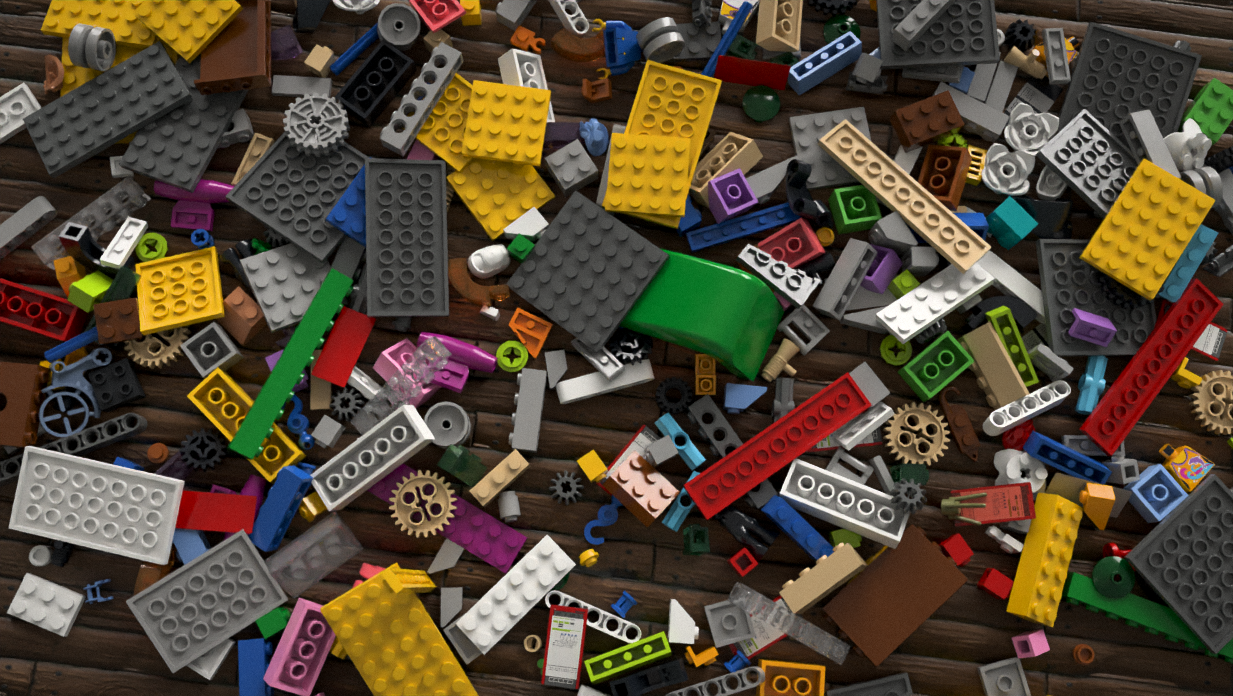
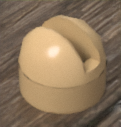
[524,635,542,652]

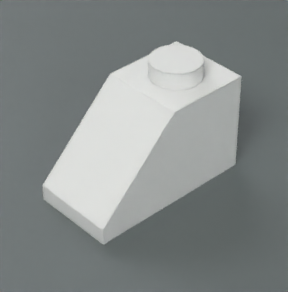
[503,207,549,242]
[668,599,699,644]

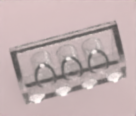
[265,511,363,598]

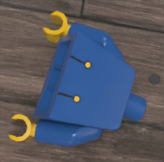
[592,19,644,80]

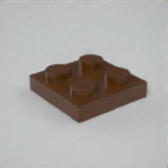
[93,298,144,345]

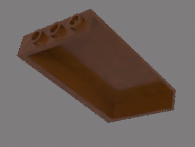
[194,0,271,95]
[822,524,968,668]

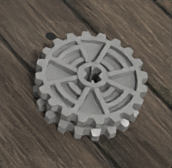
[283,93,350,157]

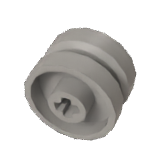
[377,3,420,52]
[636,17,685,63]
[68,23,116,71]
[1179,166,1223,209]
[424,401,471,450]

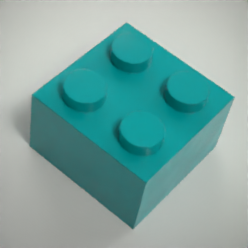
[986,196,1038,250]

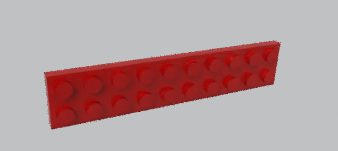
[1079,278,1224,456]
[683,372,872,520]

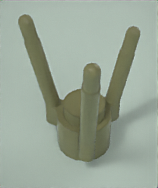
[941,492,987,526]

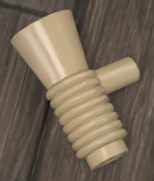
[1003,46,1047,79]
[761,338,800,382]

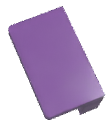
[1068,308,1117,347]

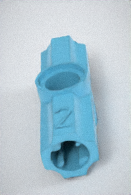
[1075,356,1108,415]
[654,412,706,471]
[661,470,700,532]

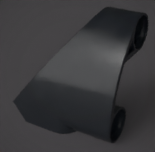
[293,0,331,34]
[786,159,834,229]
[1010,195,1073,239]

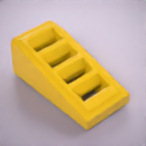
[965,145,987,186]

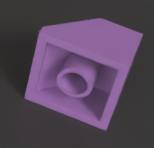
[708,168,758,224]
[860,244,903,294]

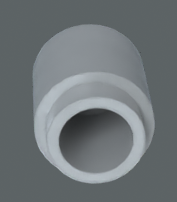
[498,491,521,522]

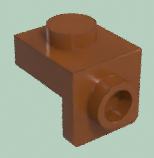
[581,78,612,103]

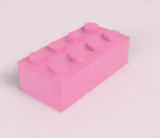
[263,598,336,696]

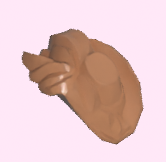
[43,55,64,94]

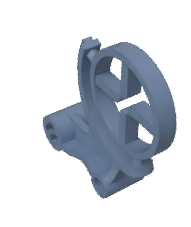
[38,348,112,437]

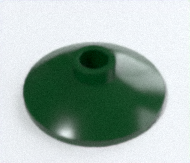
[823,15,861,44]
[1092,556,1135,599]

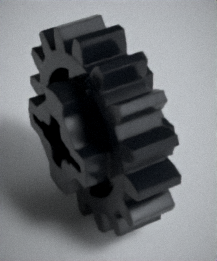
[610,328,653,365]
[180,428,227,472]

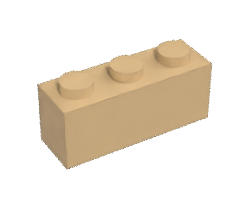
[470,449,531,507]

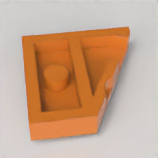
[509,307,553,359]

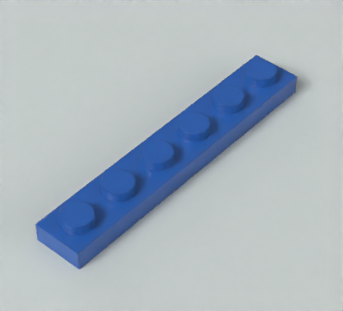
[685,203,802,253]

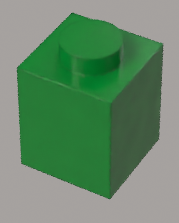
[507,233,535,264]
[255,607,291,639]

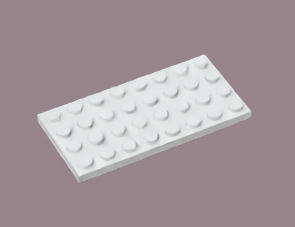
[9,446,185,565]

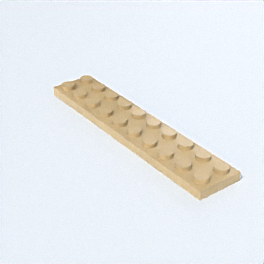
[818,119,991,274]

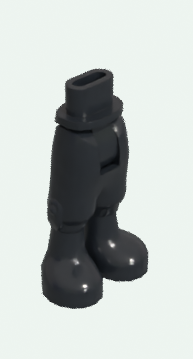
[220,239,257,302]
[714,505,780,562]

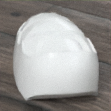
[1036,165,1068,201]
[467,244,510,279]

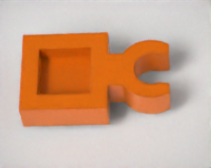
[510,25,546,55]

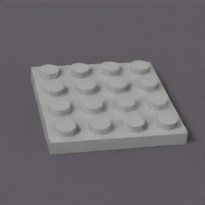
[788,107,871,190]
[240,243,348,333]

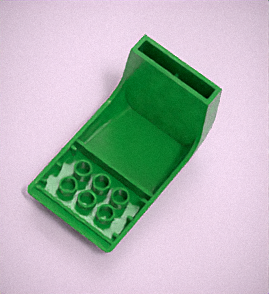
[619,249,784,382]

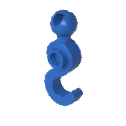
[281,395,315,450]
[584,495,623,545]

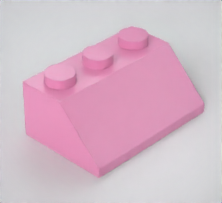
[373,338,442,409]

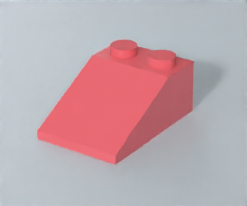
[408,0,466,33]
[754,218,826,269]

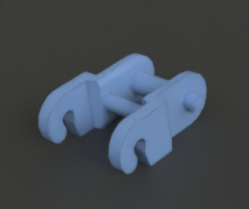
[83,579,114,604]

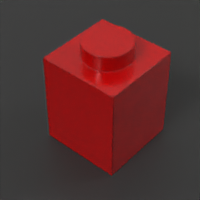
[939,533,974,567]
[727,547,758,577]
[977,568,1014,600]

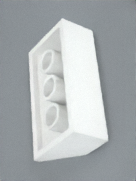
[498,48,556,127]

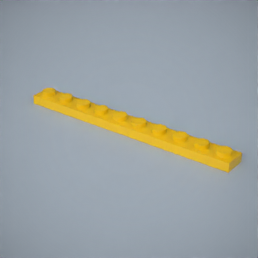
[381,568,437,594]

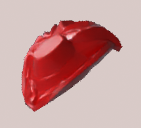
[1002,419,1035,451]

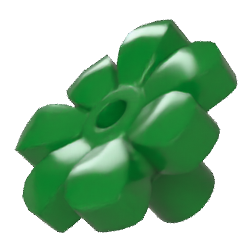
[251,238,272,255]

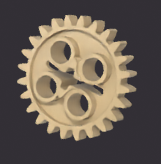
[124,325,191,369]
[1189,370,1233,435]
[883,402,950,468]
[389,470,457,538]

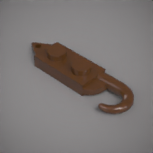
[938,385,981,462]

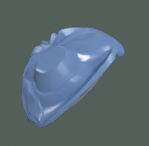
[579,119,609,156]

